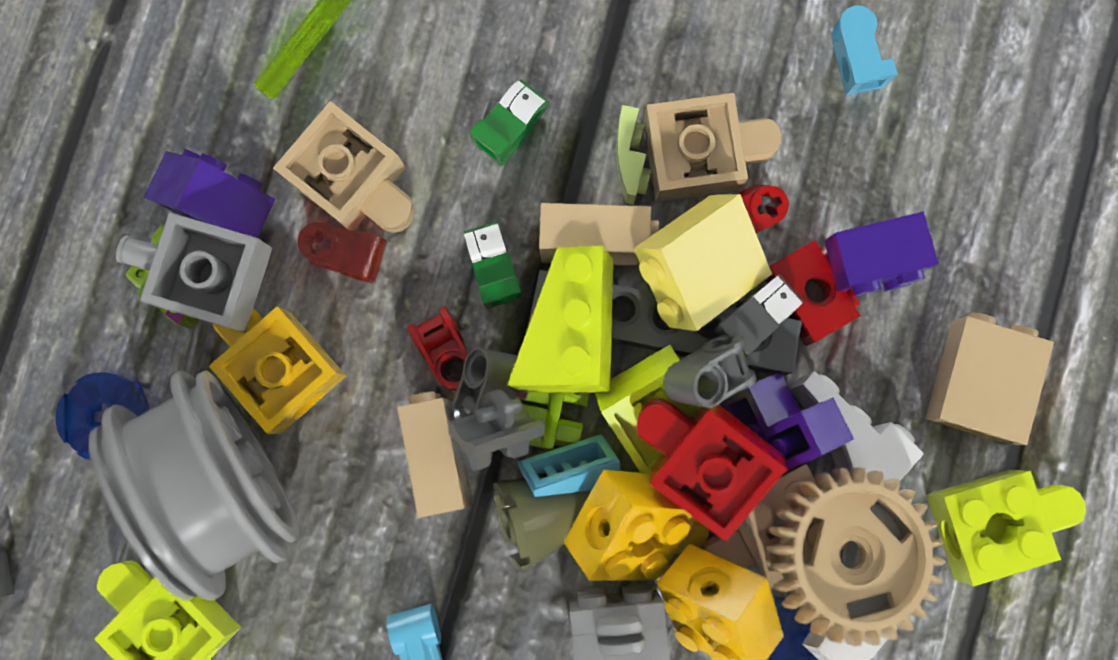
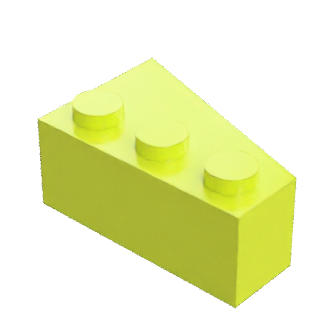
[508,246,613,392]

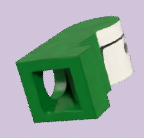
[469,80,549,166]
[464,221,523,309]

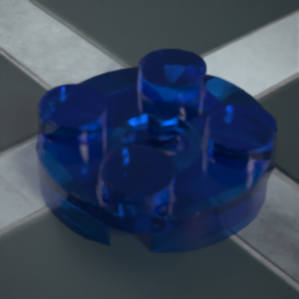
[56,372,150,460]

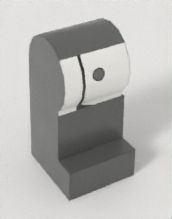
[714,274,804,357]

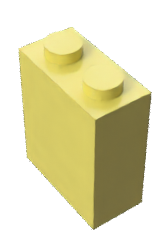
[633,194,772,331]

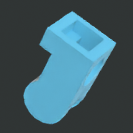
[832,5,898,96]

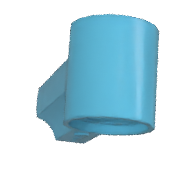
[387,604,442,660]

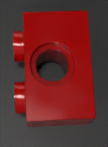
[766,240,861,346]

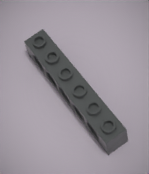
[529,270,802,376]

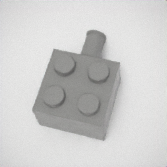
[116,212,273,333]

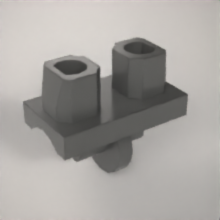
[448,390,545,471]

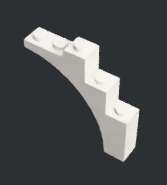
[789,371,924,660]

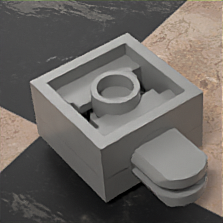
[569,583,670,660]

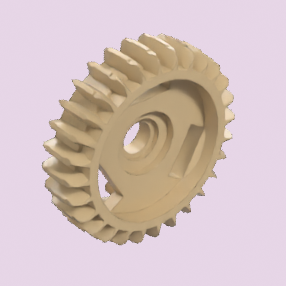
[766,467,945,647]

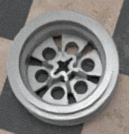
[89,370,300,601]

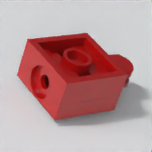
[636,398,787,542]

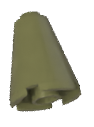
[493,478,592,570]

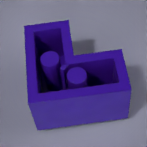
[144,149,276,238]
[824,211,939,296]
[720,372,854,470]

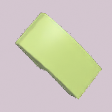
[616,105,651,205]

